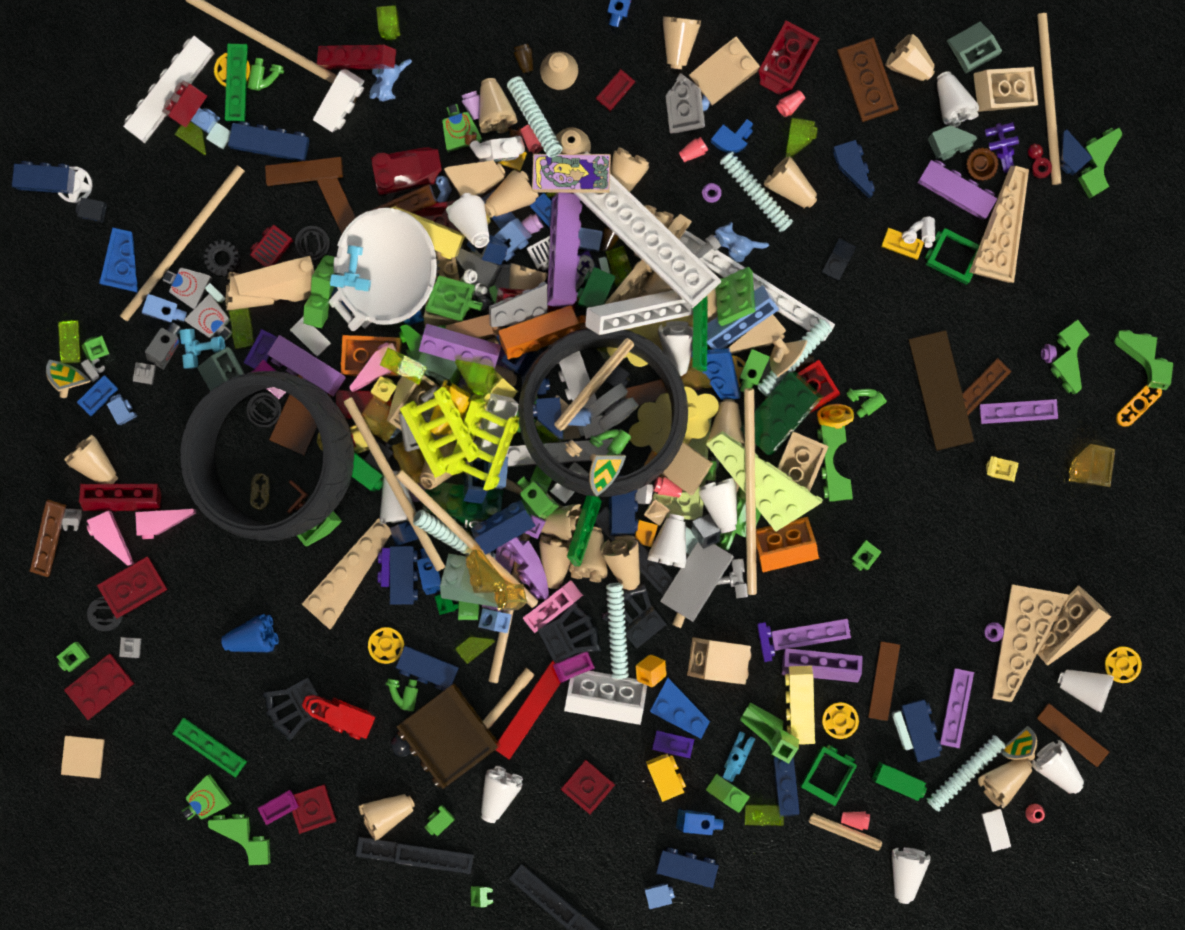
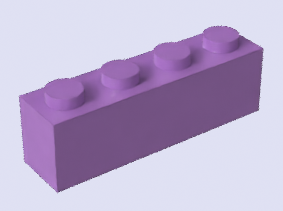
[918,160,997,221]
[419,324,501,372]
[267,335,346,397]
[782,649,862,682]

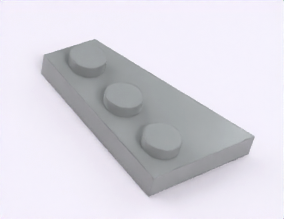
[489,282,547,327]

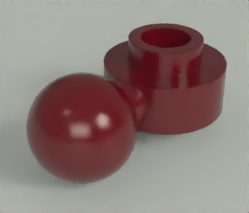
[1028,144,1052,178]

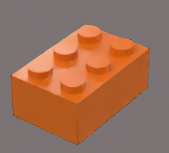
[341,335,402,378]

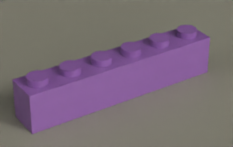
[547,193,582,308]

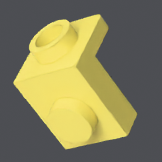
[371,376,397,402]
[986,456,1018,482]

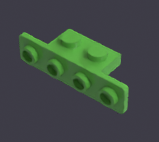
[716,487,761,550]

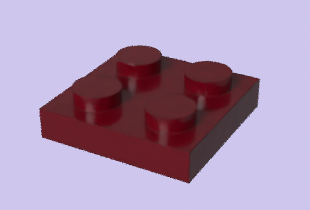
[561,760,615,814]
[292,784,337,834]

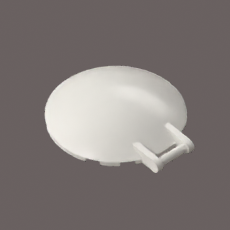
[329,208,437,331]

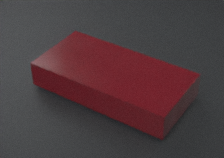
[596,69,635,111]

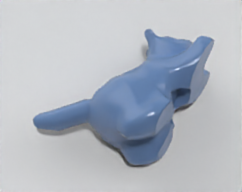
[370,59,412,102]
[714,222,769,262]

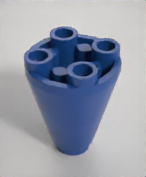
[221,614,279,652]

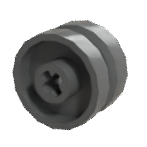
[587,383,639,432]

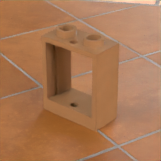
[446,315,505,340]

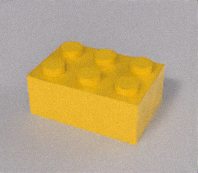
[646,753,686,802]

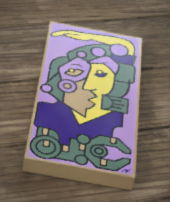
[532,154,611,193]

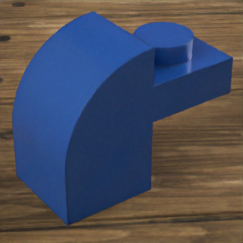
[711,119,753,153]

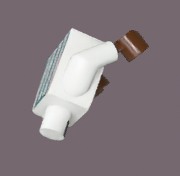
[464,127,525,162]

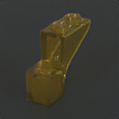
[466,550,527,610]

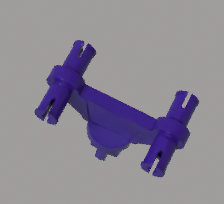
[985,122,1019,173]

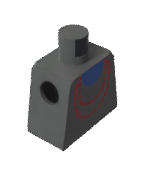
[145,323,181,370]

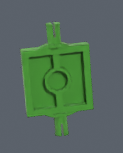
[426,276,483,321]

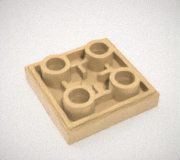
[662,442,713,495]
[61,736,105,778]

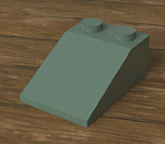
[440,554,504,607]

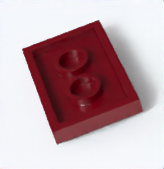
[97,556,167,619]
[65,654,134,720]

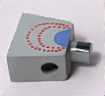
[163,268,213,309]
[184,294,232,341]

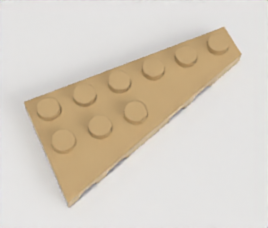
[969,166,1029,283]
[604,214,692,305]
[992,585,1069,702]

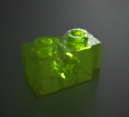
[377,6,400,40]

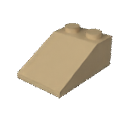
[689,37,760,105]
[974,67,1038,112]
[729,314,786,354]
[387,366,441,431]
[777,432,829,492]

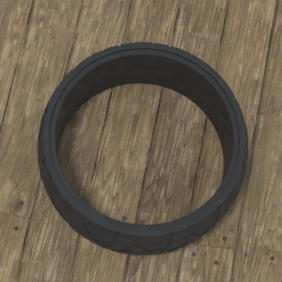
[518,328,688,497]
[180,371,354,541]

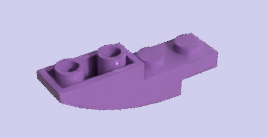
[503,537,549,600]

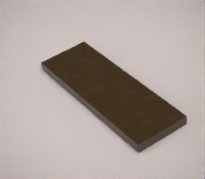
[909,331,974,451]

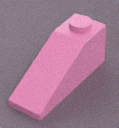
[350,342,404,392]
[136,509,196,539]
[87,511,134,565]
[523,581,583,633]

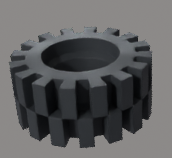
[204,240,240,276]

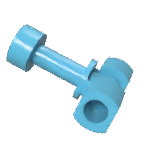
[330,245,371,292]
[180,329,225,369]

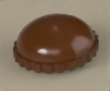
[966,147,999,181]

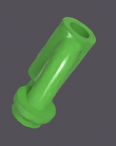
[247,58,284,90]
[846,388,887,418]
[589,429,631,455]
[385,679,418,711]

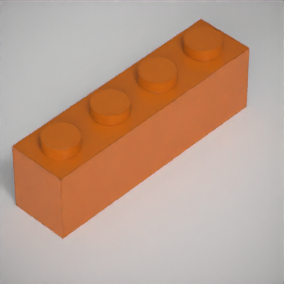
[498,305,580,359]

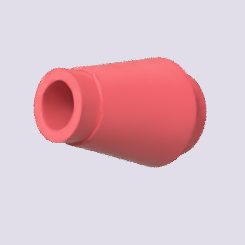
[776,90,805,117]
[521,125,544,154]
[679,137,708,162]
[653,476,683,498]
[1026,804,1045,823]
[841,812,870,831]

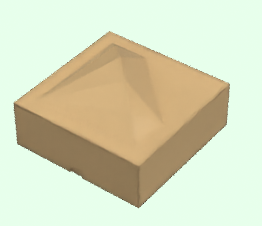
[644,499,670,526]

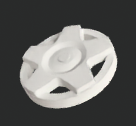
[58,167,92,203]

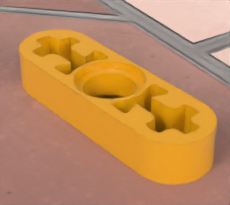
[1116,384,1162,427]

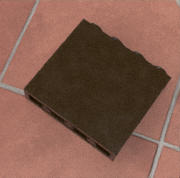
[397,684,501,789]

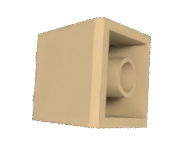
[444,160,506,198]
[687,638,751,684]

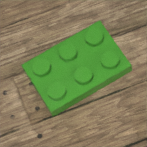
[716,267,756,326]

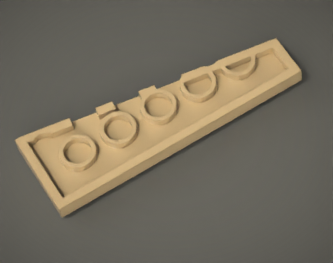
[302,518,391,629]

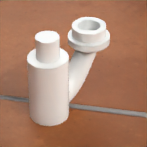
[902,217,935,248]
[460,269,488,296]

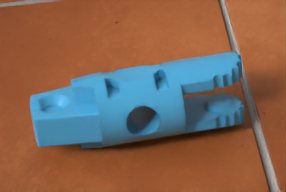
[723,731,755,782]

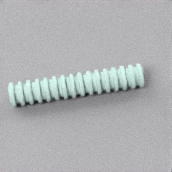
[507,77,562,157]
[720,152,793,232]
[758,319,832,396]
[413,510,496,565]
[606,583,629,679]
[927,735,1006,812]

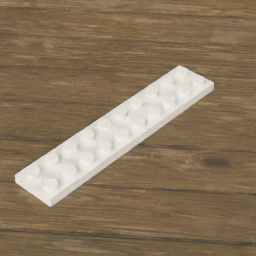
[574,152,721,308]

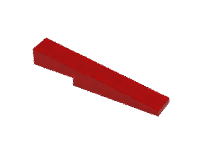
[496,658,568,760]

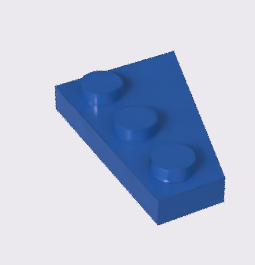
[100,228,138,293]
[691,348,741,400]
[650,678,710,739]

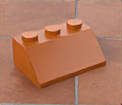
[756,517,819,572]

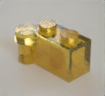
[392,441,425,484]

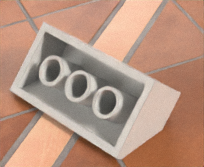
[564,671,647,725]

